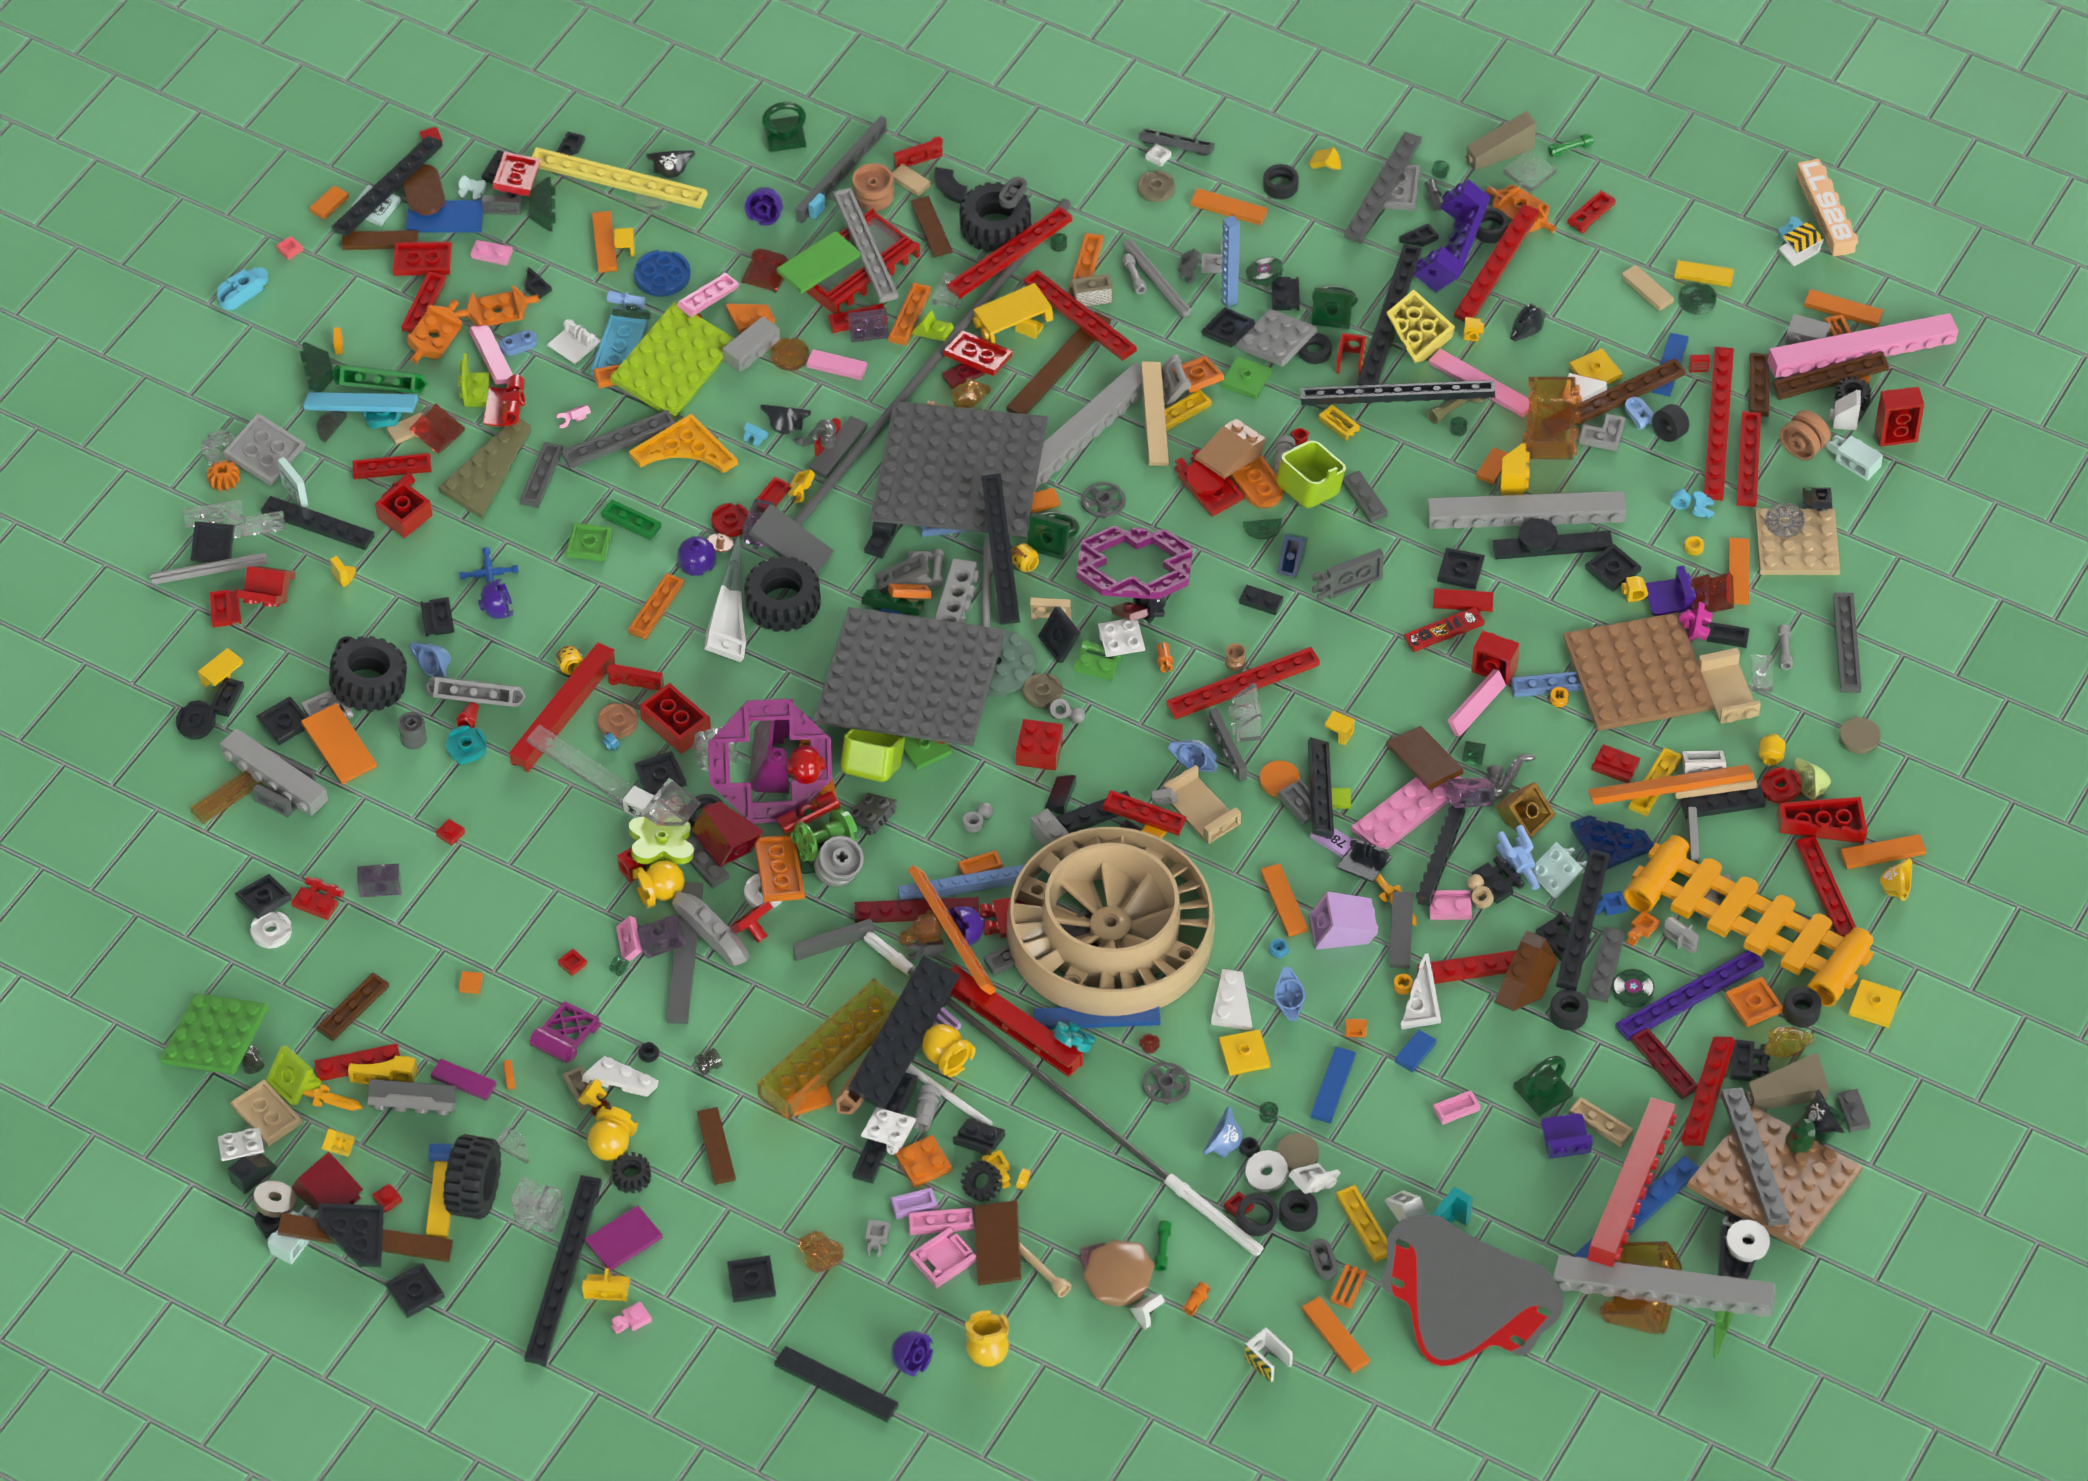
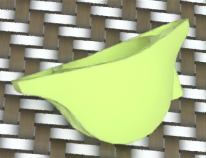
[1794,758,1831,800]

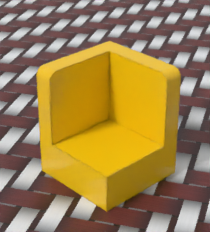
[614,228,635,257]
[1015,319,1043,339]
[1325,710,1355,746]

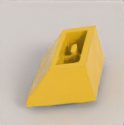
[1500,443,1530,496]

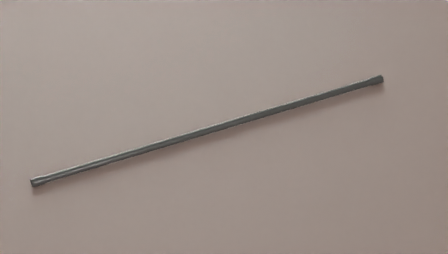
[793,198,1071,526]

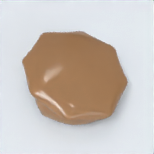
[1084,1240,1155,1306]

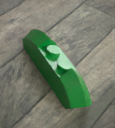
[332,365,428,394]

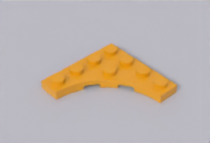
[629,414,738,474]

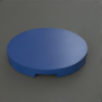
[634,250,691,297]

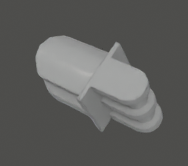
[1664,917,1699,953]

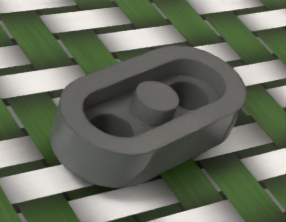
[999,177,1027,208]
[1309,1239,1337,1280]

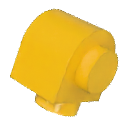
[1463,317,1484,342]
[1621,576,1648,602]

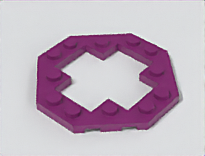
[1076,526,1193,599]
[708,699,832,823]

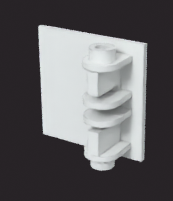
[547,319,601,364]
[1098,619,1145,657]
[861,1107,916,1155]
[218,1127,264,1161]

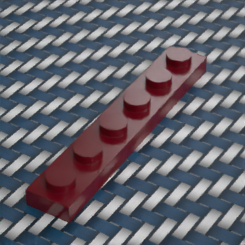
[854,897,979,923]

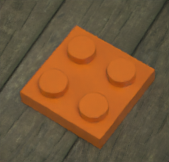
[1172,355,1224,393]
[1725,977,1784,1028]
[895,1135,952,1188]

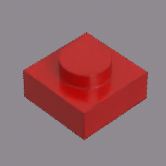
[436,818,465,846]
[372,1183,403,1213]

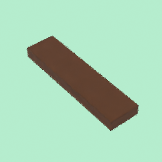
[911,196,952,258]
[342,230,419,250]
[1749,353,1769,417]
[317,972,389,1042]
[697,1107,736,1185]

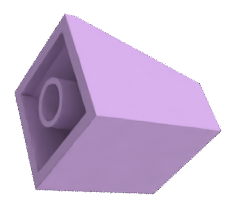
[1309,892,1378,949]

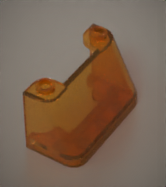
[1600,1241,1682,1334]

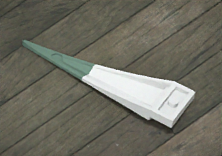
[704,536,746,662]

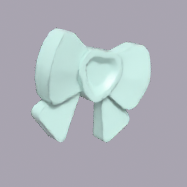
[458,176,486,200]

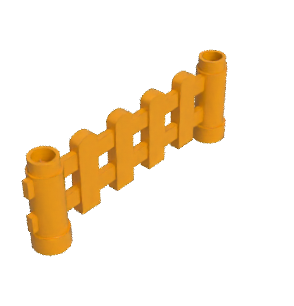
[1623,835,1874,1007]

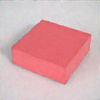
[276,236,303,260]

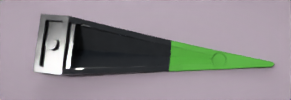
[1713,1210,1756,1359]

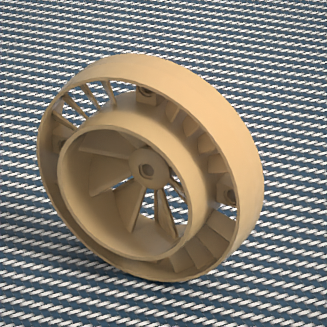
[1007,827,1215,1016]

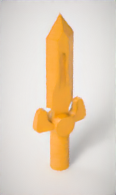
[1375,874,1416,926]
[302,1084,363,1111]

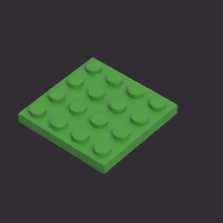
[160,993,269,1075]

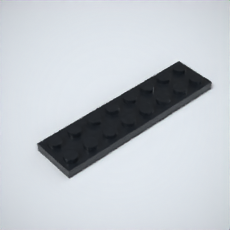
[847,955,960,1109]

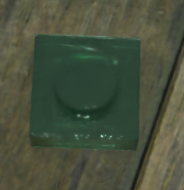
[1462,741,1486,765]

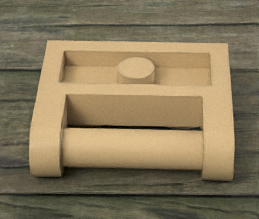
[1030,598,1072,620]

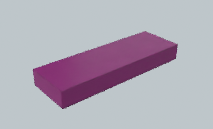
[430,1059,497,1101]

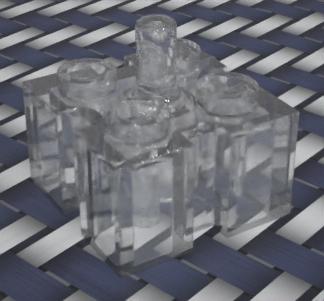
[511,1177,565,1233]

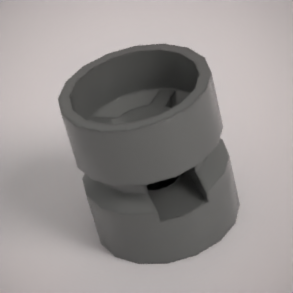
[398,711,427,749]

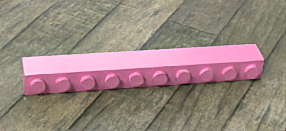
[1767,313,1958,378]

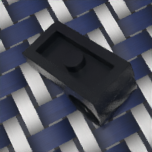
[864,522,898,559]

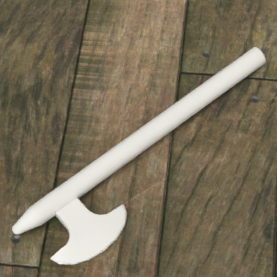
[906,1064,993,1125]

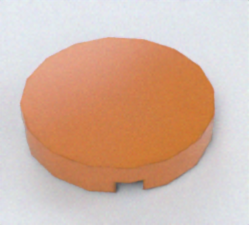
[1260,760,1300,797]

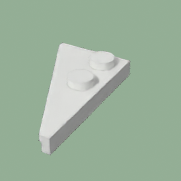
[1401,954,1441,1030]

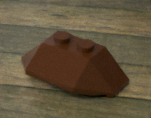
[1494,930,1558,1011]

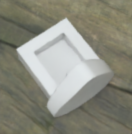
[1130,1294,1165,1329]

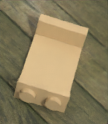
[1698,648,1761,724]
[1164,765,1241,844]

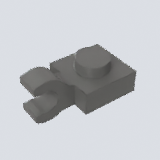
[1178,249,1199,284]
[907,937,945,960]

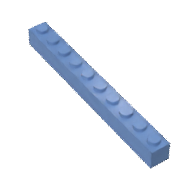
[1221,215,1240,308]
[898,864,1025,900]

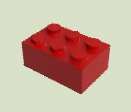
[1874,387,1925,447]
[639,683,711,754]

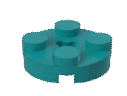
[363,411,403,429]
[446,726,487,765]
[1053,1021,1096,1052]

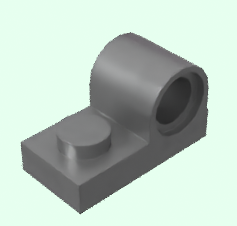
[482,192,522,216]

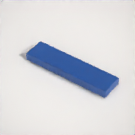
[1651,332,1689,397]
[1311,1047,1356,1124]

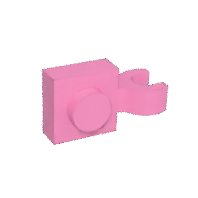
[555,405,591,428]
[611,1301,651,1334]

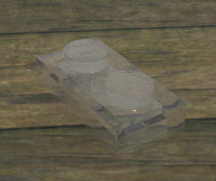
[1751,655,1773,692]

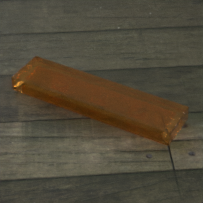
[190,771,263,824]

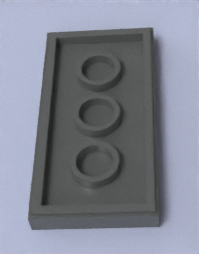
[748,504,834,574]

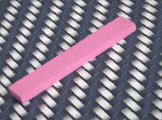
[1429,349,1535,418]

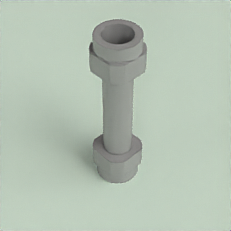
[1122,254,1147,294]
[1778,625,1793,670]

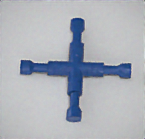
[459,547,519,584]

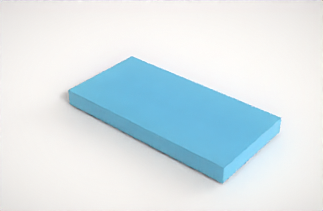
[591,314,648,375]

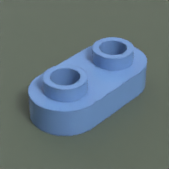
[500,330,537,356]

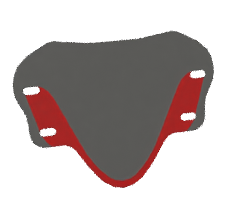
[1381,1215,1563,1366]

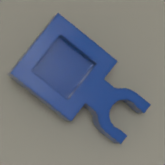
[1595,891,1627,916]

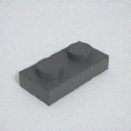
[1836,1089,1871,1132]

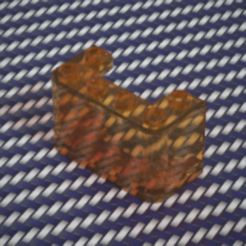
[1522,377,1582,460]

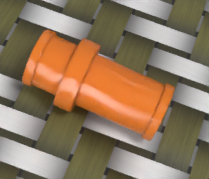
[1156,642,1173,673]
[1182,1282,1211,1316]

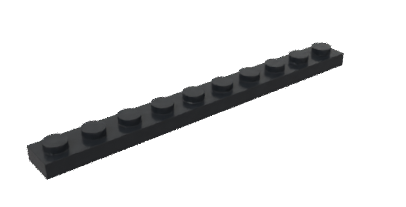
[1357,244,1422,386]
[1301,380,1495,406]
[524,1175,602,1366]

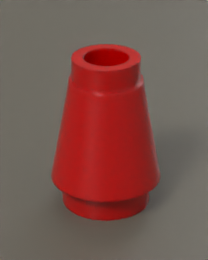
[456,702,479,728]

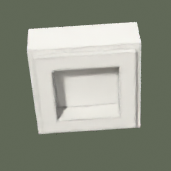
[1146,143,1172,167]

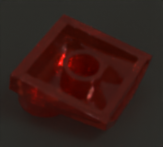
[741,248,789,293]

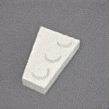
[1211,969,1252,1031]
[582,1056,659,1097]

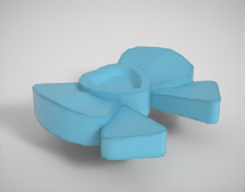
[1778,216,1803,238]
[1691,491,1715,519]

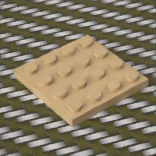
[1755,508,1840,575]

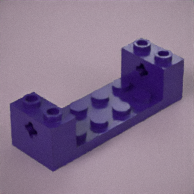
[1413,179,1490,292]

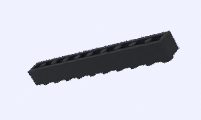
[1416,802,1466,906]

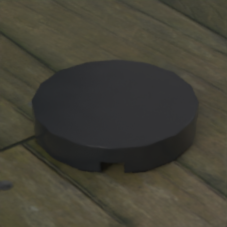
[1518,518,1558,553]
[176,700,216,740]

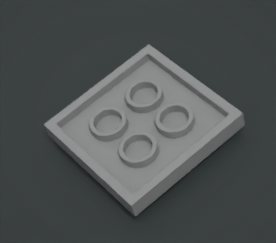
[1236,309,1317,367]
[223,413,306,486]

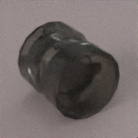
[241,1045,264,1074]
[694,1048,723,1076]

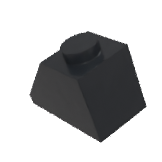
[228,1154,277,1195]

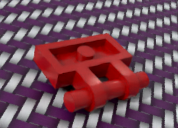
[291,876,345,921]

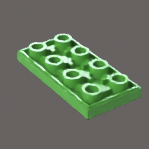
[777,231,860,294]

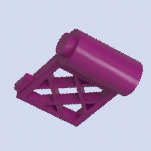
[529,1001,601,1063]

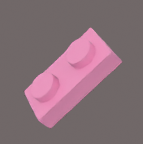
[470,240,513,266]
[616,916,642,962]

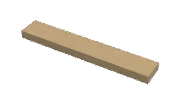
[1141,362,1169,466]

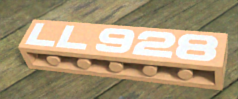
[1796,159,1858,257]

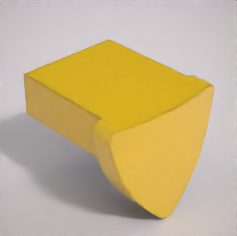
[1309,147,1341,170]
[330,556,356,587]

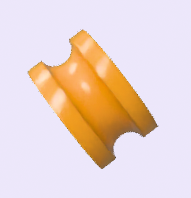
[1550,687,1569,707]
[1394,974,1413,995]

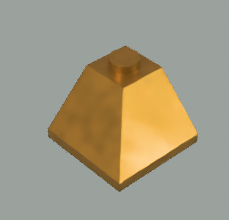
[1495,782,1556,838]

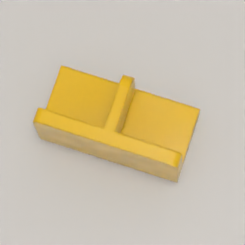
[198,648,243,688]
[582,1268,630,1301]

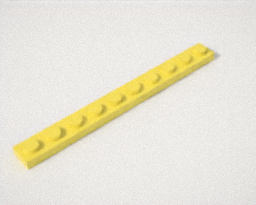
[532,147,708,209]

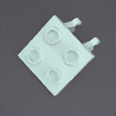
[1532,842,1587,899]

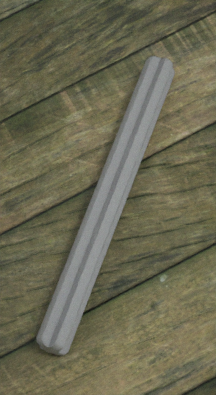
[1124,239,1191,318]
[150,553,267,585]

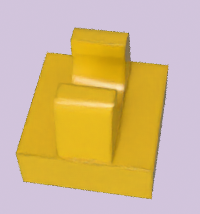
[577,1079,607,1107]

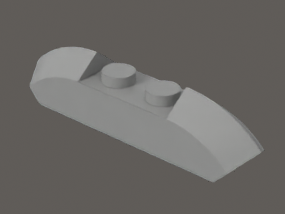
[426,676,526,707]
[672,891,750,966]

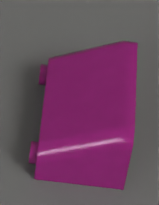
[749,699,794,793]

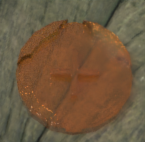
[771,338,809,371]

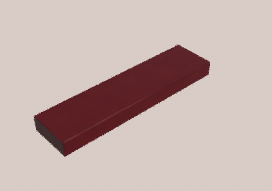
[1630,1027,1698,1100]

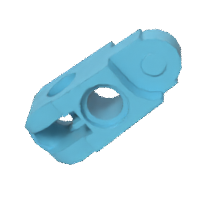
[217,267,268,310]

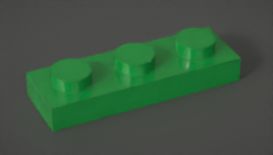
[601,500,661,540]

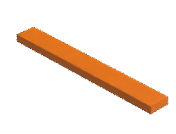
[1588,764,1753,805]
[908,865,996,995]

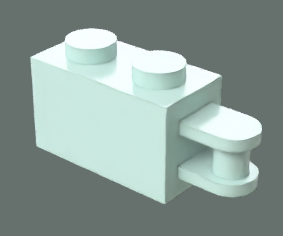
[1826,435,1883,481]
[268,1205,318,1265]

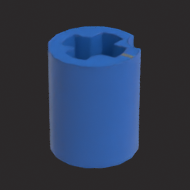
[428,1143,453,1161]

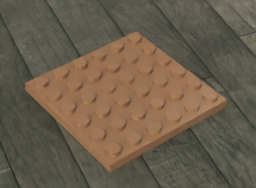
[1563,612,1714,731]
[1687,1105,1863,1250]

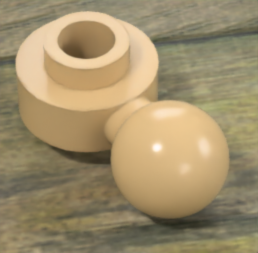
[1467,874,1494,908]

